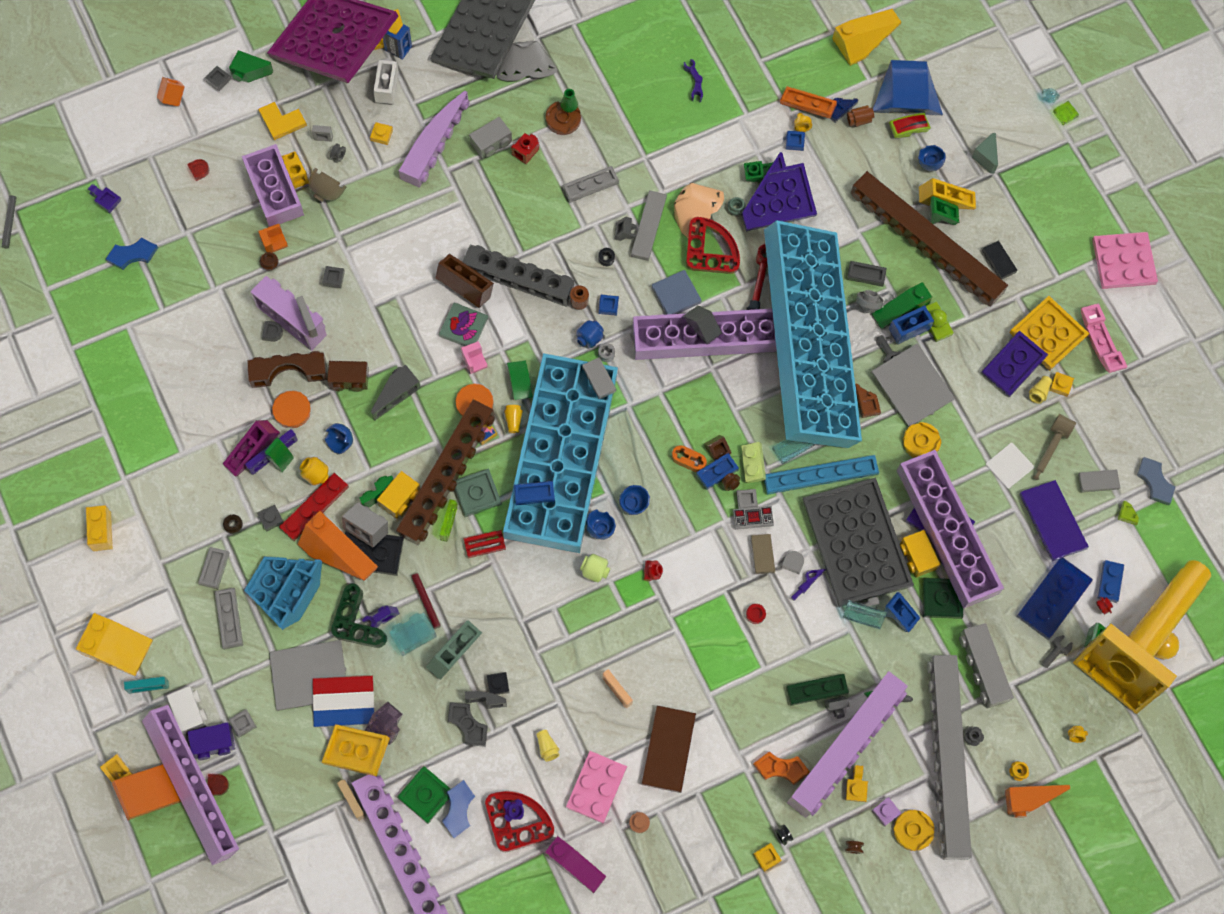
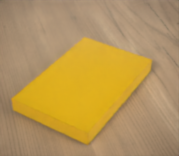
[321,724,390,777]

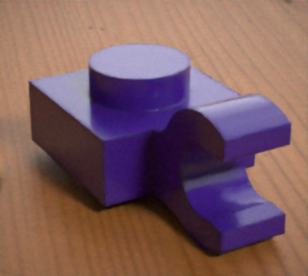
[88,184,121,213]
[362,605,400,628]

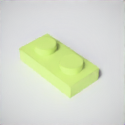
[741,442,766,484]

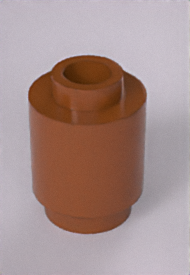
[847,105,875,127]
[570,285,589,310]

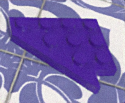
[742,152,817,232]

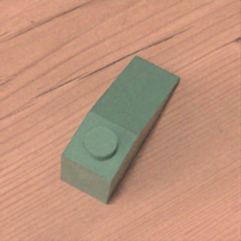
[426,620,482,680]

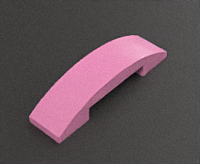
[1081,303,1127,373]

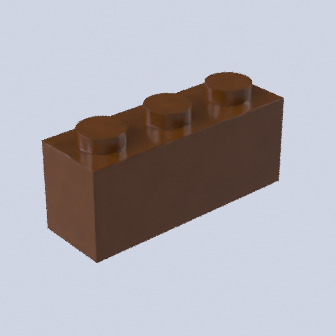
[436,254,494,308]

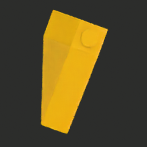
[832,9,901,66]

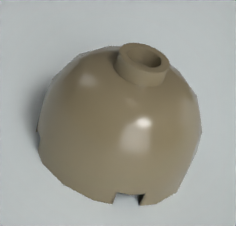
[309,168,347,202]

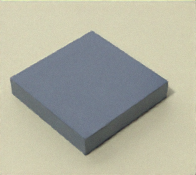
[652,270,702,315]

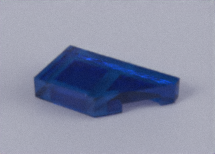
[831,98,859,123]

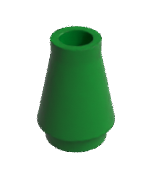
[560,89,578,113]

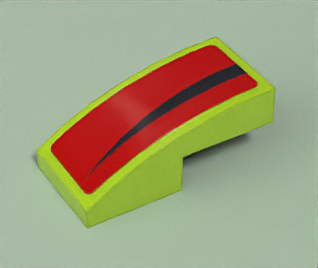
[889,113,931,138]

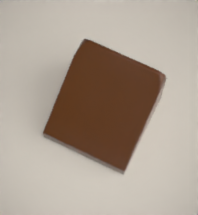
[704,435,732,461]

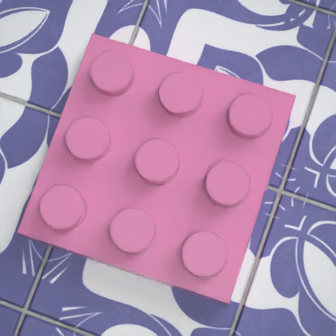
[1092,232,1158,289]

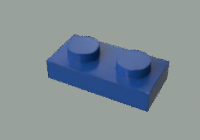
[696,453,739,490]
[1098,560,1124,603]

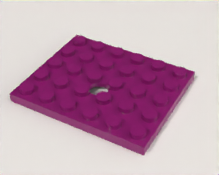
[267,0,399,83]

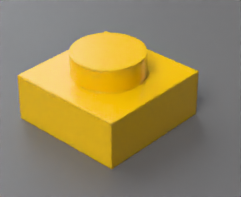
[370,122,393,145]
[1049,372,1074,397]

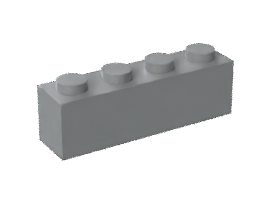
[959,623,1014,709]

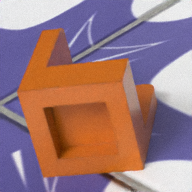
[157,77,185,106]
[258,224,288,253]

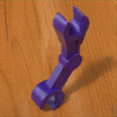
[683,59,703,102]

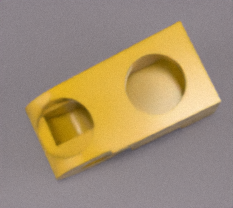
[281,151,309,189]

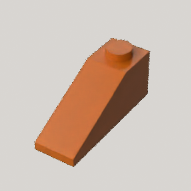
[1005,785,1070,818]

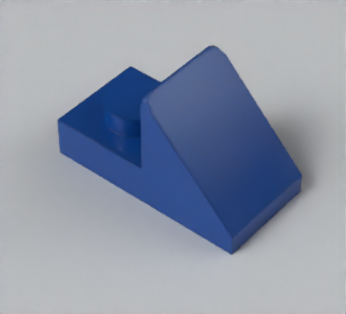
[884,592,920,632]

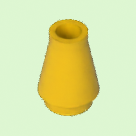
[504,405,523,433]

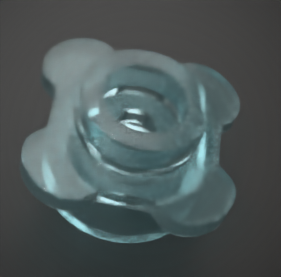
[1042,88,1060,103]

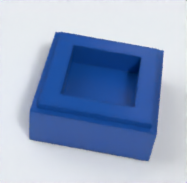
[786,131,805,151]
[599,294,619,316]

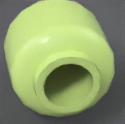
[580,554,611,582]

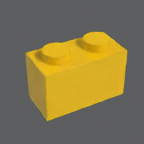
[377,471,421,519]
[86,505,113,551]
[900,530,940,578]

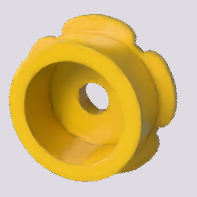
[1068,726,1088,743]
[1009,761,1029,781]

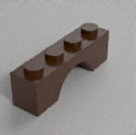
[247,351,328,388]

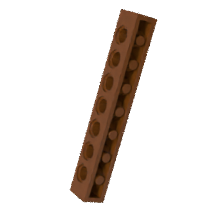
[396,399,495,546]

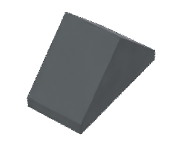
[683,305,722,345]

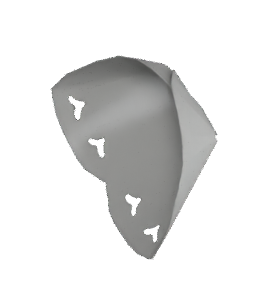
[497,40,558,81]

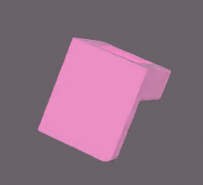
[461,341,487,374]

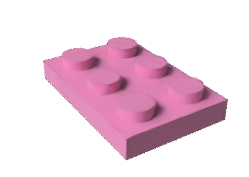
[566,751,627,824]

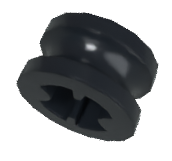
[598,248,615,267]
[775,824,793,846]

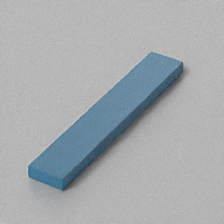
[764,455,879,495]

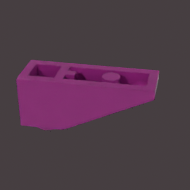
[223,420,280,477]
[545,836,606,893]

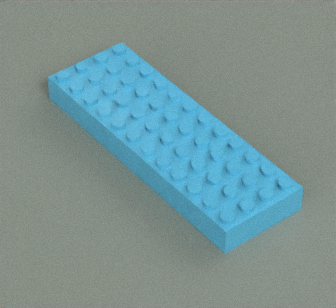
[764,220,862,448]

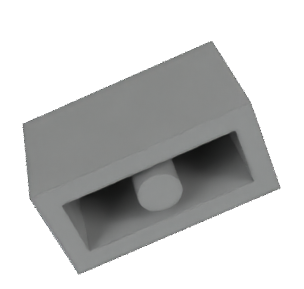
[469,117,512,159]
[342,502,388,547]

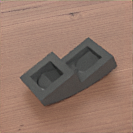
[465,691,507,709]

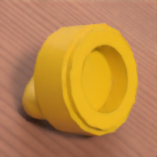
[794,113,812,132]

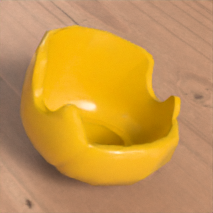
[1154,633,1179,660]

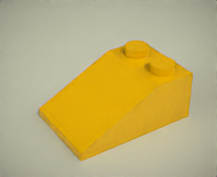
[76,613,153,676]

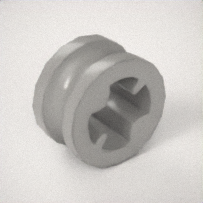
[598,343,615,362]

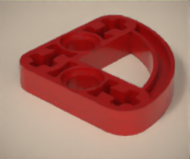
[686,217,740,274]
[485,791,554,853]

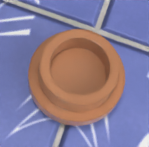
[629,812,650,833]

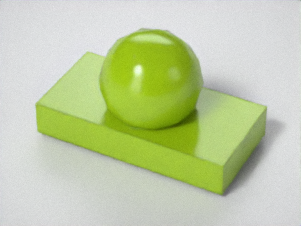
[926,302,954,342]

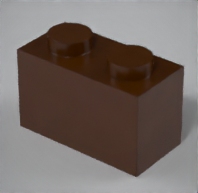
[327,361,369,392]

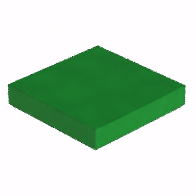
[397,766,451,824]

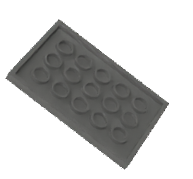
[430,0,535,79]
[802,478,914,607]

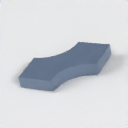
[1137,457,1176,505]

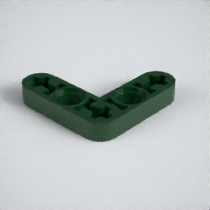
[331,583,387,648]

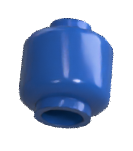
[576,320,604,348]

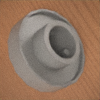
[856,290,884,313]

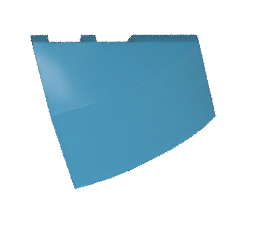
[244,557,322,630]

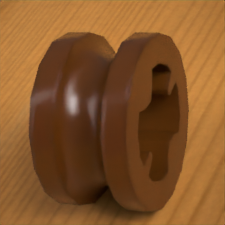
[845,841,864,854]

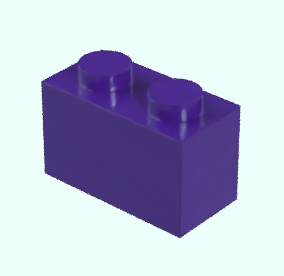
[188,722,235,760]

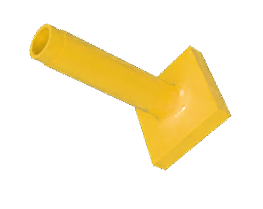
[1073,560,1211,714]

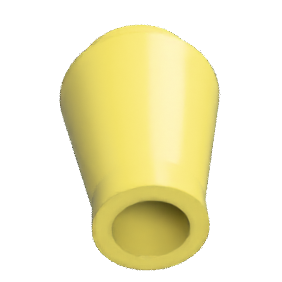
[1029,376,1052,404]
[536,730,560,762]

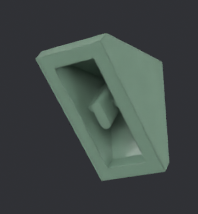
[972,133,998,174]

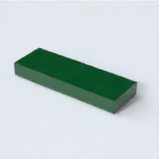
[786,674,849,706]

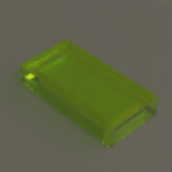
[439,499,458,542]

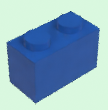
[889,306,934,345]

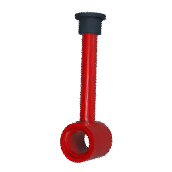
[746,244,768,310]

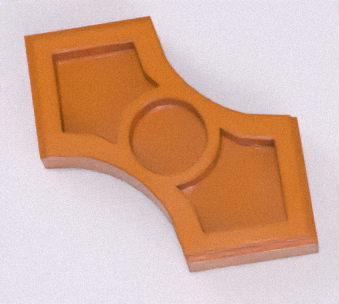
[753,751,810,785]

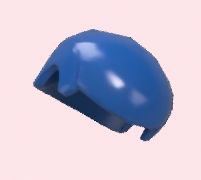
[918,145,946,171]
[325,423,353,454]
[619,485,650,515]
[586,509,616,540]

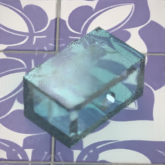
[389,612,437,656]

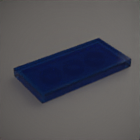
[1016,558,1093,640]

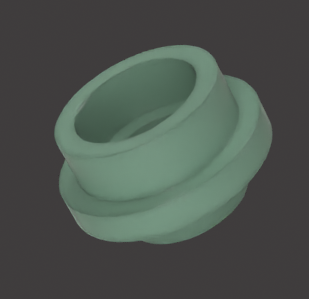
[727,197,746,215]

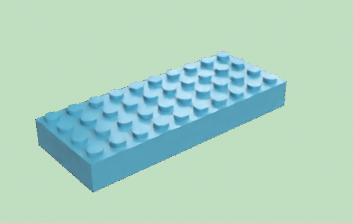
[503,353,618,553]

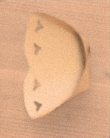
[674,183,724,238]

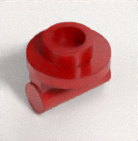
[644,560,663,581]

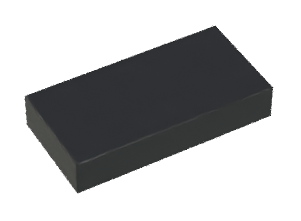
[982,240,1018,279]

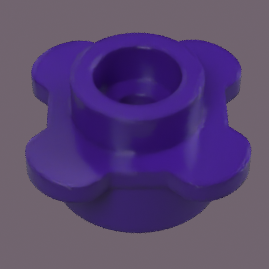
[503,799,524,822]

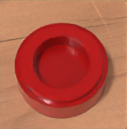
[746,604,766,624]

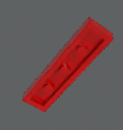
[279,472,349,541]

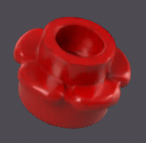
[1096,597,1113,615]

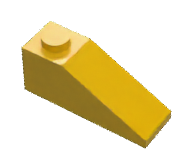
[919,178,976,210]

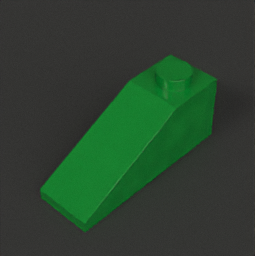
[872,282,932,330]

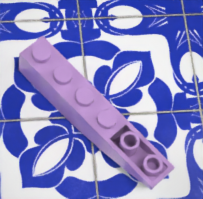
[399,91,470,188]

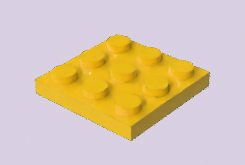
[1009,296,1090,371]

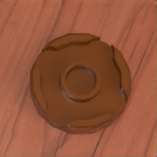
[546,101,581,135]

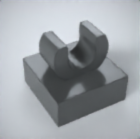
[615,216,636,241]
[824,696,850,719]

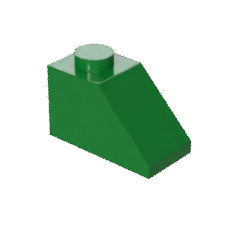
[229,50,273,83]

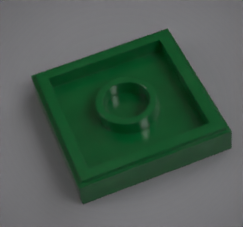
[922,578,963,619]

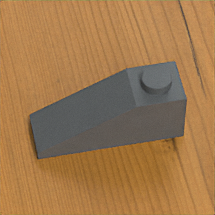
[371,365,421,420]

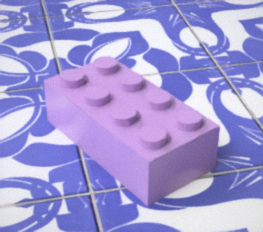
[242,144,304,227]
[250,276,327,351]

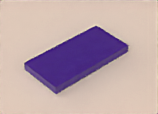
[1019,480,1089,561]

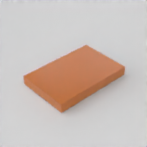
[112,764,181,820]

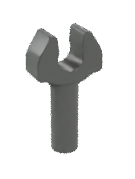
[876,335,901,363]
[1041,635,1073,668]

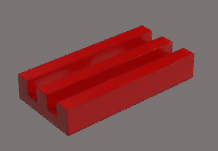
[463,530,506,559]

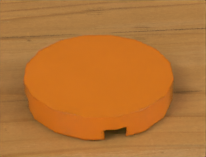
[455,384,494,417]
[272,391,311,428]

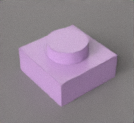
[872,797,901,826]

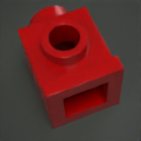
[511,133,539,164]

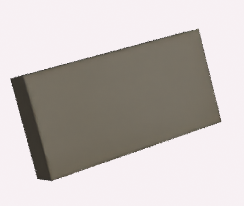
[751,534,775,575]

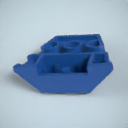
[873,60,943,116]

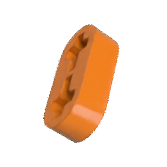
[672,445,707,472]

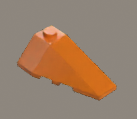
[298,511,378,581]

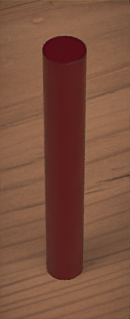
[411,573,441,629]

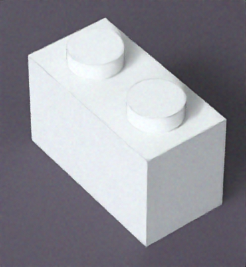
[374,60,399,104]
[167,686,208,736]

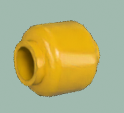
[299,457,329,485]

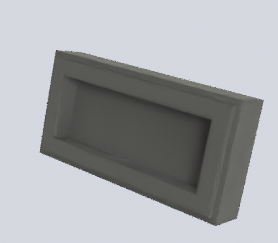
[847,261,887,287]

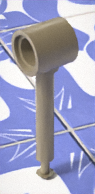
[1033,413,1077,480]

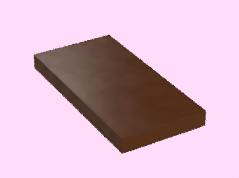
[641,705,696,793]

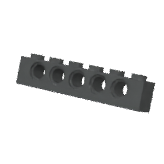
[463,244,574,307]

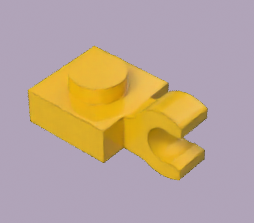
[845,765,868,802]

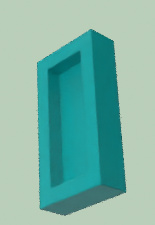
[124,676,169,694]

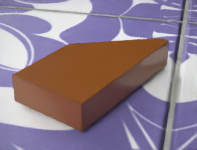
[855,384,881,418]

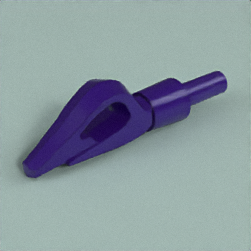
[791,569,826,601]

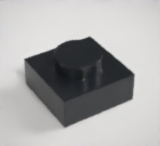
[487,672,510,695]

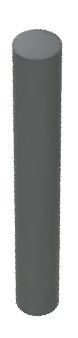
[1,195,17,249]

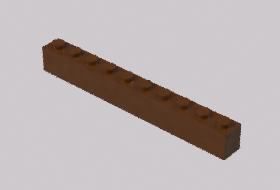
[851,171,1008,307]

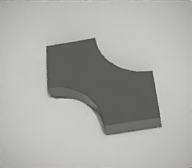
[448,702,488,747]

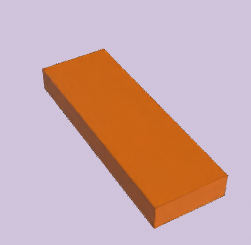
[780,86,837,119]

